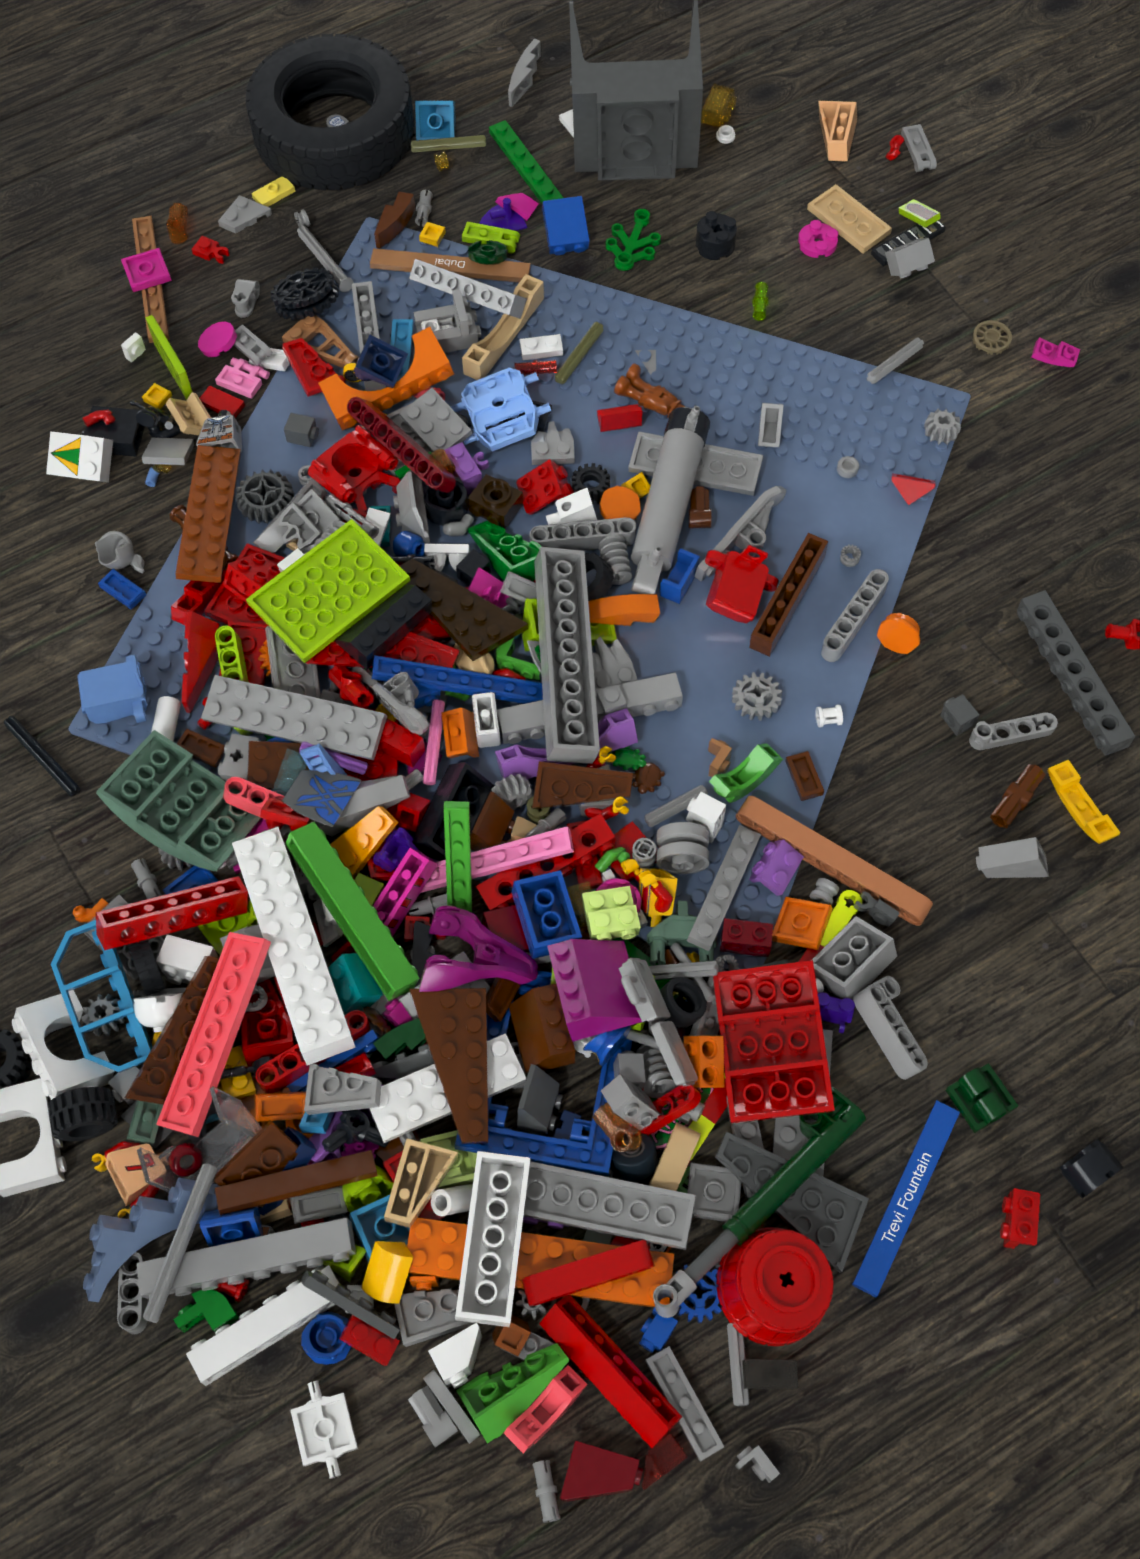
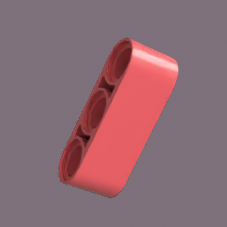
[223,777,285,819]

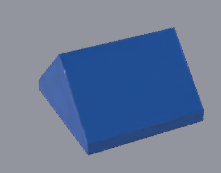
[200,1206,263,1247]

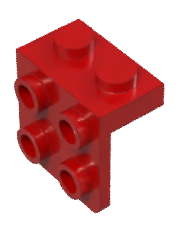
[516,459,574,515]

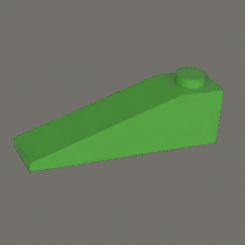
[456,1343,569,1444]

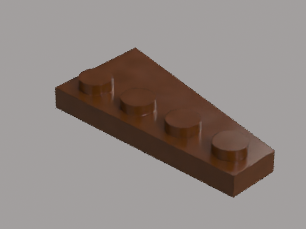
[532,761,633,809]

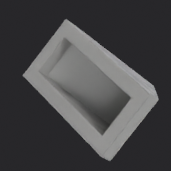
[758,403,784,447]

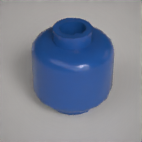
[393,531,425,556]

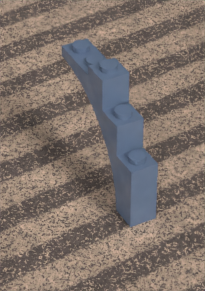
[83,1177,220,1302]

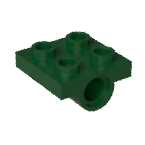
[945,1063,1018,1133]

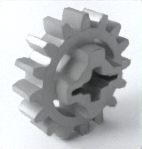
[732,672,782,721]

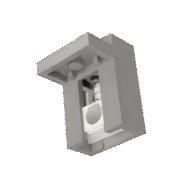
[413,289,481,353]

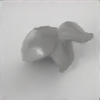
[95,531,145,573]

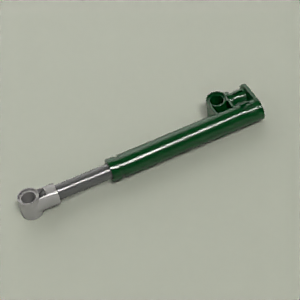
[653,1086,866,1318]

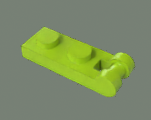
[462,222,520,254]

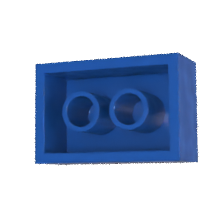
[512,870,582,959]

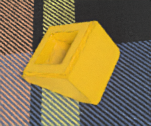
[621,472,650,499]

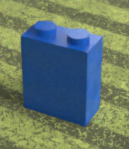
[542,196,589,255]

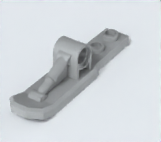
[694,486,786,582]
[351,667,429,735]

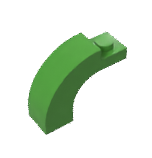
[709,744,783,803]

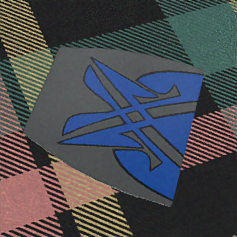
[282,770,361,827]

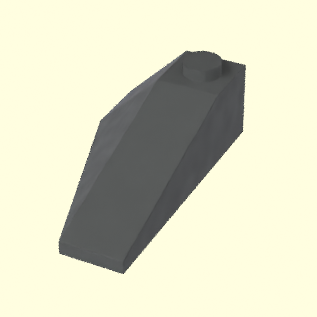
[371,1044,434,1085]

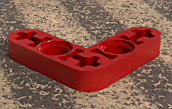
[633,1085,701,1135]

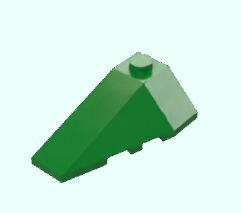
[468,521,542,582]

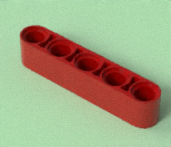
[256,1010,371,1094]
[522,1240,655,1307]

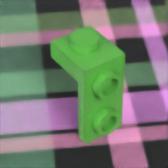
[496,638,541,680]

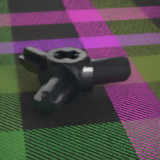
[322,1110,389,1153]

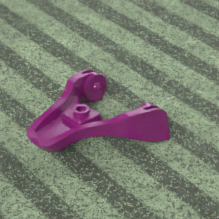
[419,906,538,992]

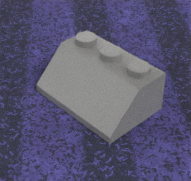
[812,916,897,1001]

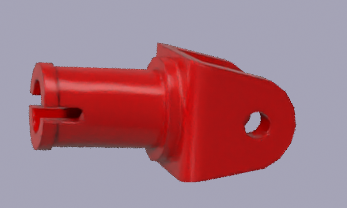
[1105,619,1140,650]

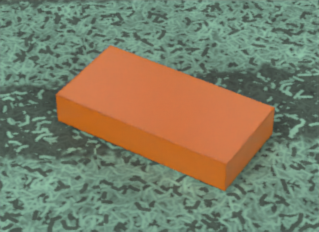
[255,1091,306,1122]

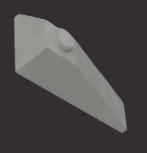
[314,775,410,837]

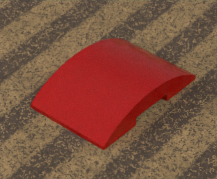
[713,960,835,1123]

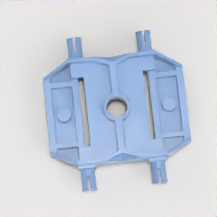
[450,367,551,451]

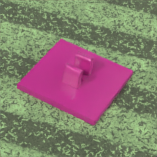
[468,567,509,608]

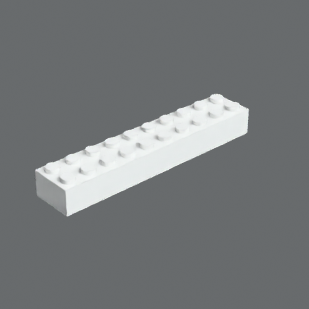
[232,827,355,1066]

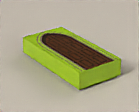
[899,199,940,228]

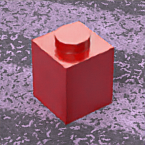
[395,792,431,832]

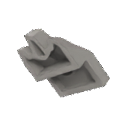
[531,421,575,465]
[278,489,342,550]
[592,637,638,689]

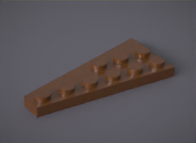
[124,956,219,1105]
[409,988,488,1144]

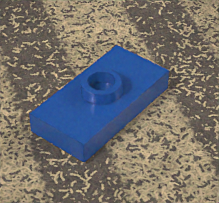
[98,569,146,610]

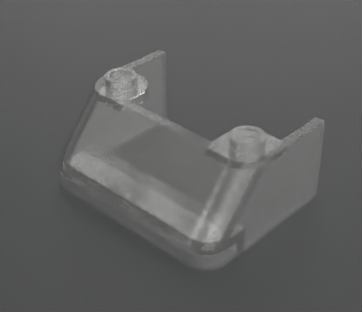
[137,1086,262,1193]

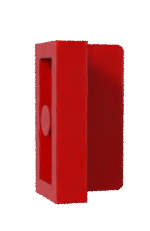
[597,404,642,432]

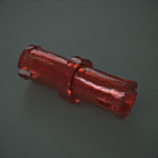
[515,359,557,376]

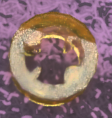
[434,151,449,171]

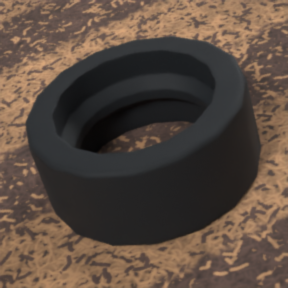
[660,977,707,1028]

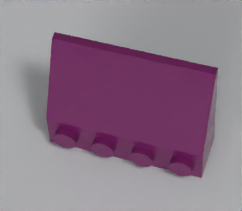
[547,939,642,1042]

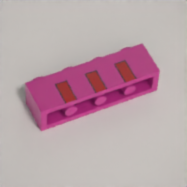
[373,848,438,937]

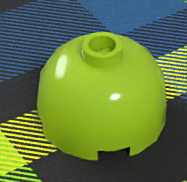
[342,1165,394,1213]

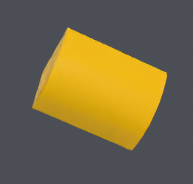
[361,1241,413,1304]

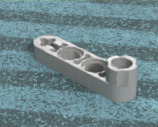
[969,713,1058,750]

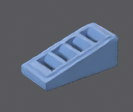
[300,743,347,775]

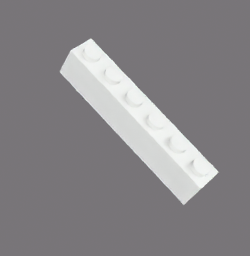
[186,1265,340,1386]

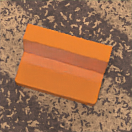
[441,707,479,758]

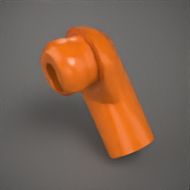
[73,898,108,923]

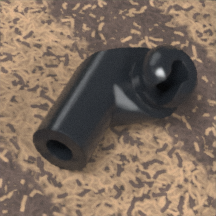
[148,423,181,438]

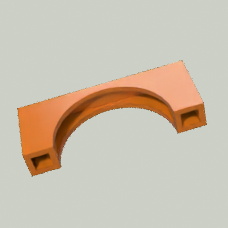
[318,327,454,431]

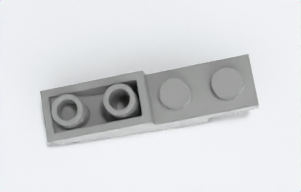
[253,478,327,553]

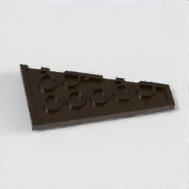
[400,559,528,661]

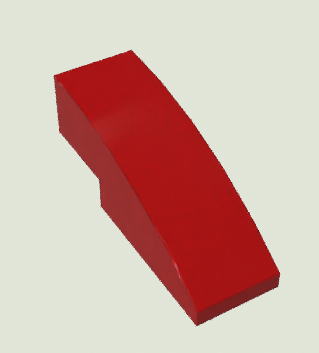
[171,570,226,626]

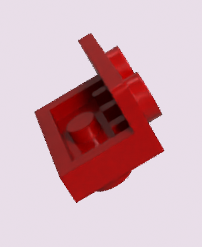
[1000,1188,1040,1249]

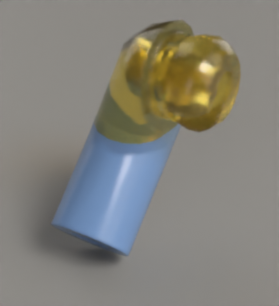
[145,464,172,487]

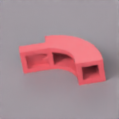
[504,1365,588,1453]

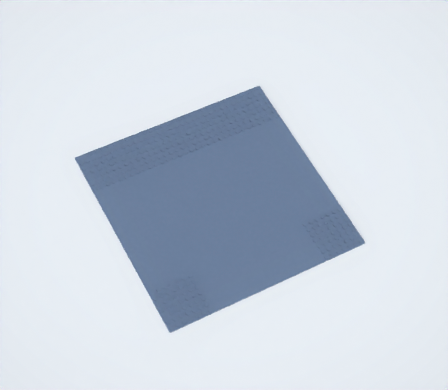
[68,217,971,971]

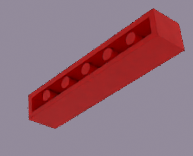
[539,1295,682,1448]

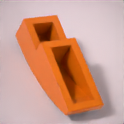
[588,594,660,626]

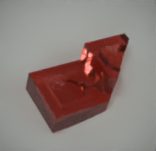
[642,1433,688,1490]

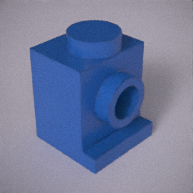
[639,1307,678,1353]

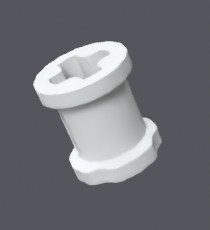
[816,705,843,728]

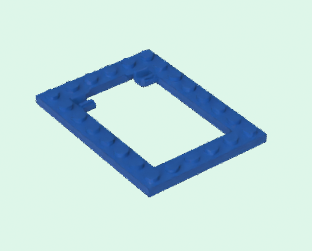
[455,971,635,1177]

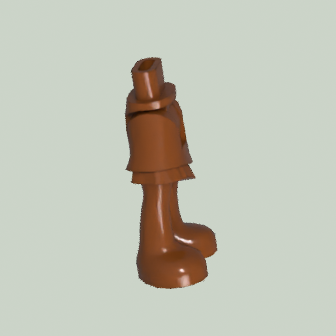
[614,363,685,418]

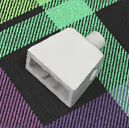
[546,488,597,525]

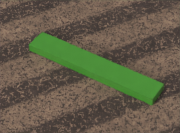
[444,801,472,913]

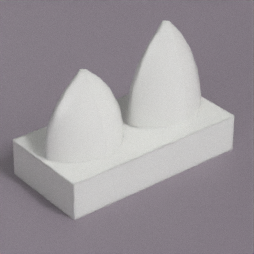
[424,544,470,572]

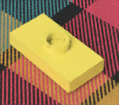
[252,176,295,207]

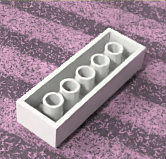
[455,1151,530,1327]

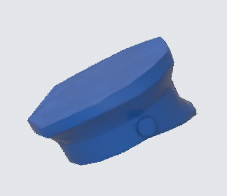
[583,1026,631,1066]
[301,1311,351,1365]

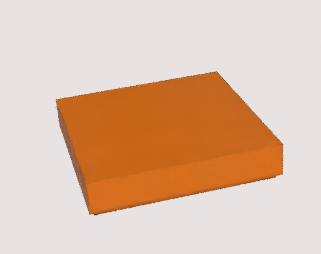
[772,897,833,950]

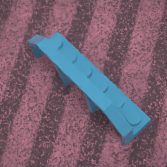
[51,920,153,1073]

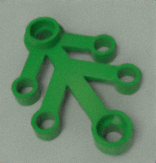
[605,209,661,271]

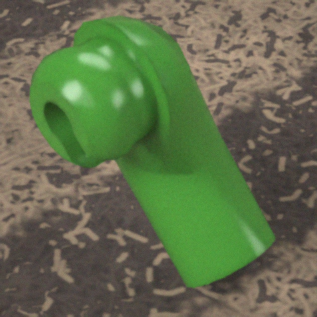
[595,847,630,873]

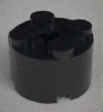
[696,211,737,260]
[423,476,468,526]
[1059,1139,1124,1199]

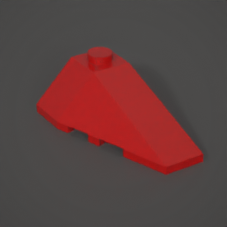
[182,611,225,713]

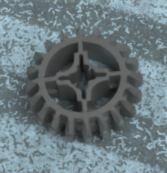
[235,469,294,524]

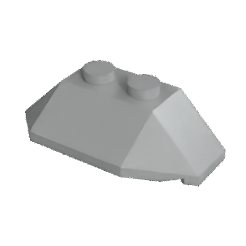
[393,470,430,544]

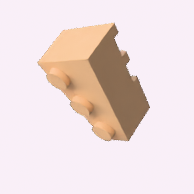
[818,101,857,161]

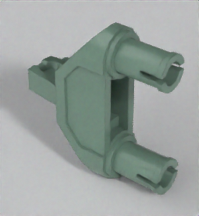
[647,901,717,966]

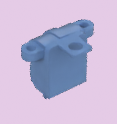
[77,654,147,724]

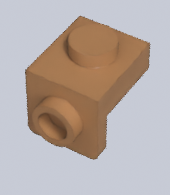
[708,738,732,777]

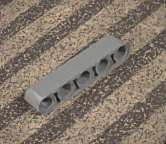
[530,517,636,550]
[821,569,889,662]

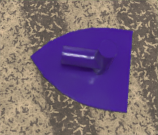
[479,198,527,231]

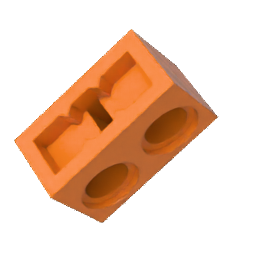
[684,1036,724,1088]

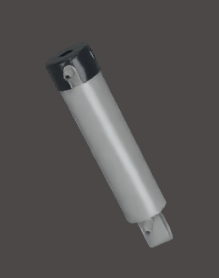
[631,406,710,594]

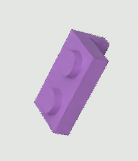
[749,839,804,896]

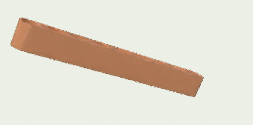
[736,796,933,926]

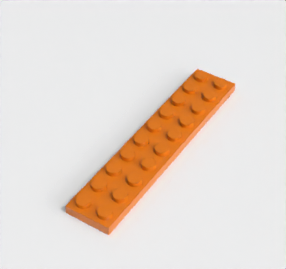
[407,1218,674,1307]

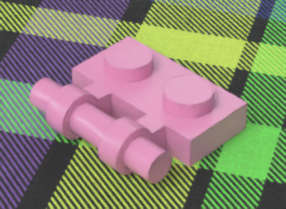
[215,357,270,399]

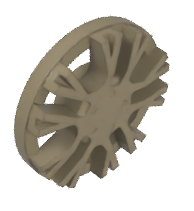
[972,320,1012,355]

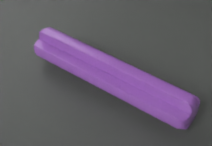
[299,741,368,775]

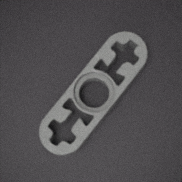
[423,1369,480,1444]

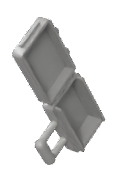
[618,958,698,1086]

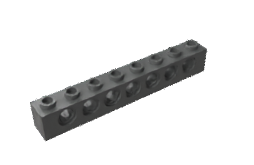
[1017,590,1135,756]

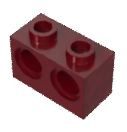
[720,918,773,957]

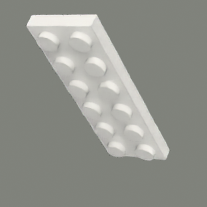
[369,1033,526,1143]

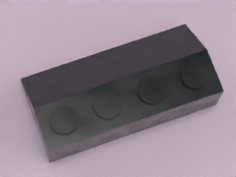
[334,584,432,670]
[412,762,495,861]

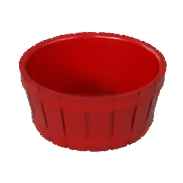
[716,1227,833,1347]

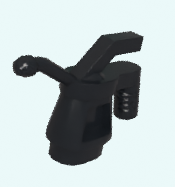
[130,400,175,430]

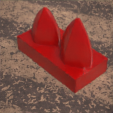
[260,797,312,831]

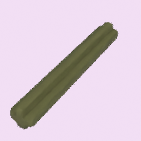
[411,135,486,153]
[555,322,603,384]

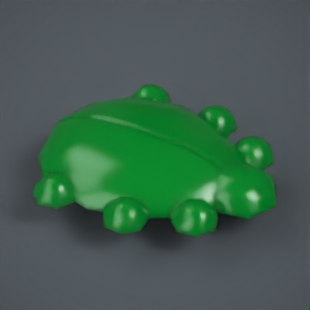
[613,746,646,770]

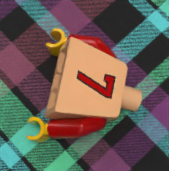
[92,1141,170,1218]

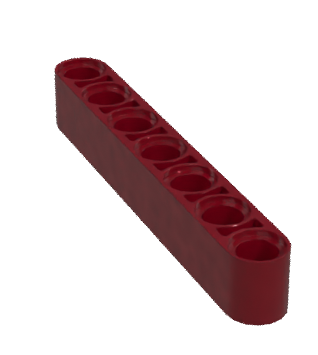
[347,397,456,493]

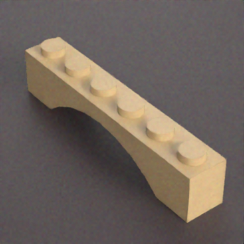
[462,274,544,380]

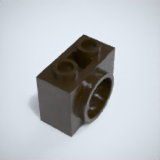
[468,474,523,529]

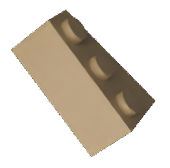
[384,1138,458,1228]

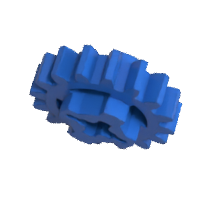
[675,1264,722,1323]

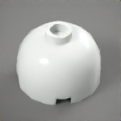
[133,993,183,1032]

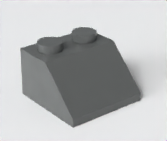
[517,1064,563,1137]

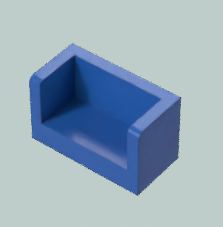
[660,549,700,604]

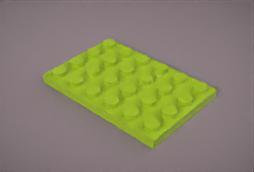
[246,519,410,664]

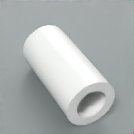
[151,696,181,741]
[431,1183,473,1216]

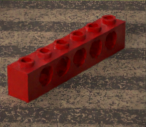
[476,813,616,911]
[96,876,248,950]

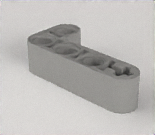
[853,976,928,1080]

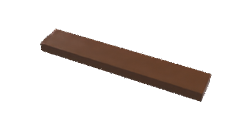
[215,1150,377,1215]

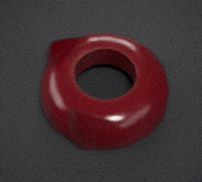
[168,1143,203,1177]

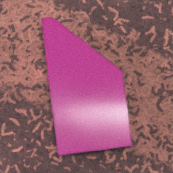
[495,193,538,221]

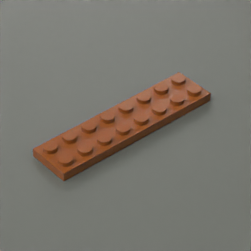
[175,445,241,583]

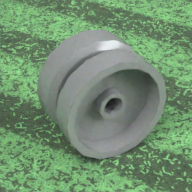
[656,822,710,874]

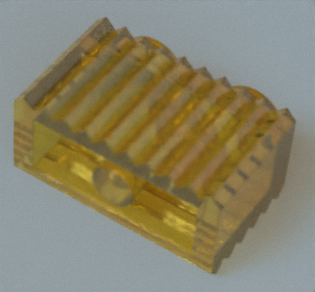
[701,84,737,127]

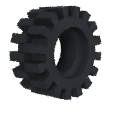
[572,463,610,505]

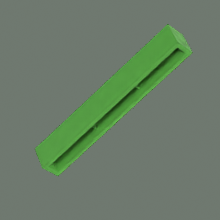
[285,822,420,1001]

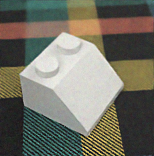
[428,1322,482,1389]

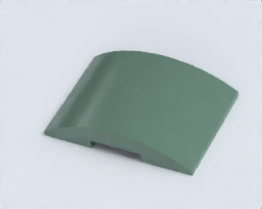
[96,730,262,872]

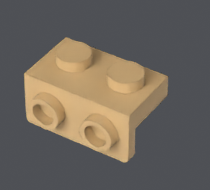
[166,392,211,435]

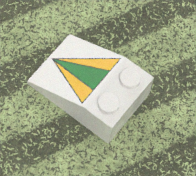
[46,431,113,483]

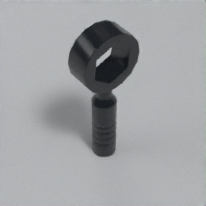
[220,1056,275,1080]

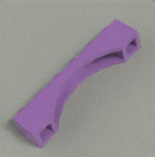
[495,708,638,779]

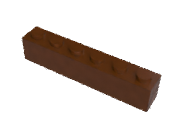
[749,533,828,657]

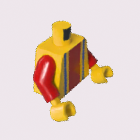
[620,859,677,927]

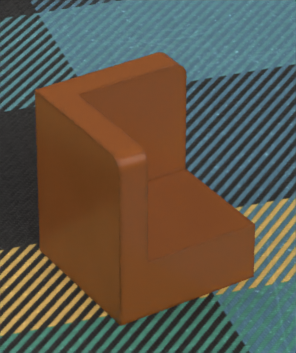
[492,1314,531,1356]

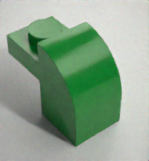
[173,1290,240,1333]

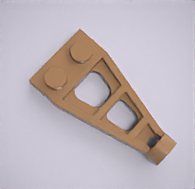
[282,315,359,368]

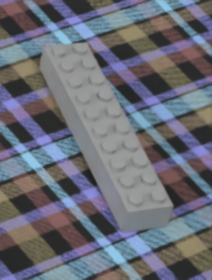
[534,547,600,763]

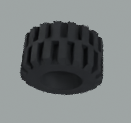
[0,1029,31,1089]
[48,1087,118,1141]

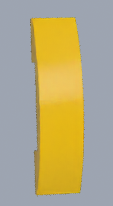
[1047,760,1120,844]

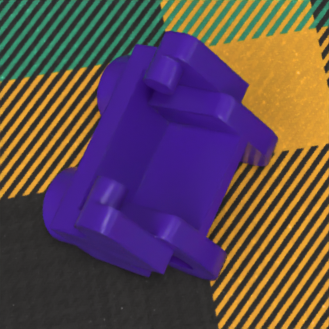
[373,827,419,872]
[818,992,855,1034]

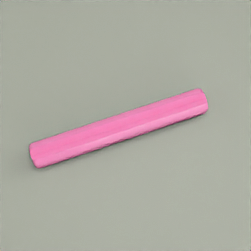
[423,699,445,785]

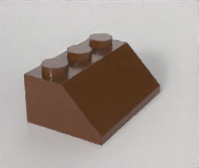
[509,984,575,1074]

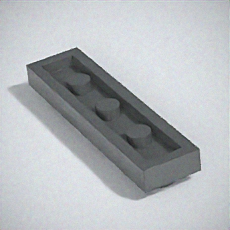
[301,1270,400,1339]

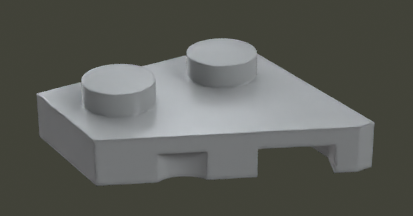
[218,195,272,233]

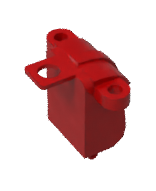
[705,545,779,624]

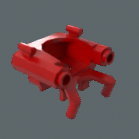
[308,425,401,513]

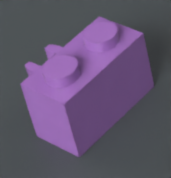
[443,442,489,495]

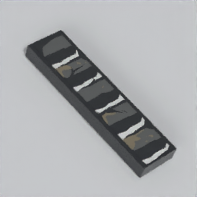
[871,220,946,267]

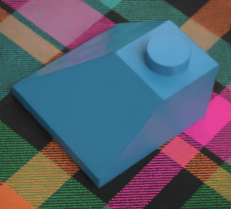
[415,101,456,140]

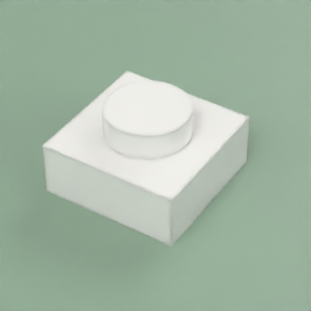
[121,332,146,362]

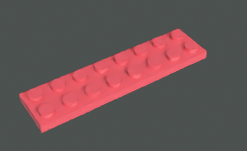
[156,932,271,1137]

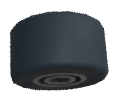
[611,1131,658,1182]

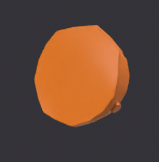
[599,486,641,520]
[877,613,920,654]

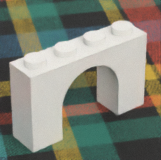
[12,990,114,1100]
[0,1078,67,1197]

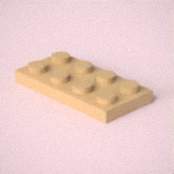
[807,184,892,254]

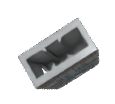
[196,410,242,453]

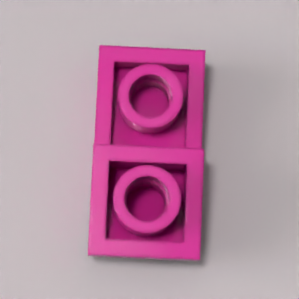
[1031,337,1080,367]

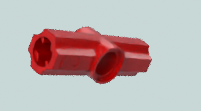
[328,666,374,709]

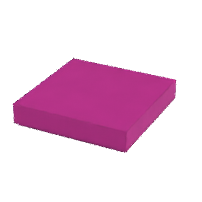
[121,248,172,292]

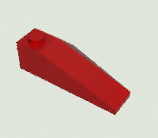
[242,979,294,1066]

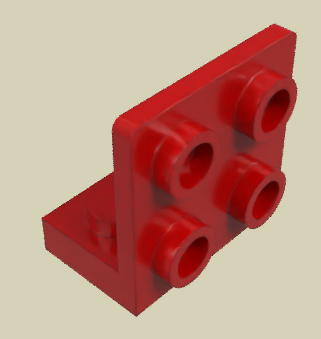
[222,553,280,603]

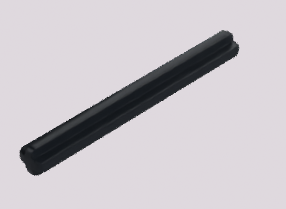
[4,716,80,797]

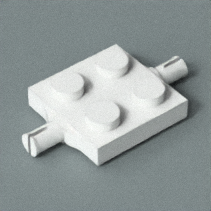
[291,1381,358,1479]

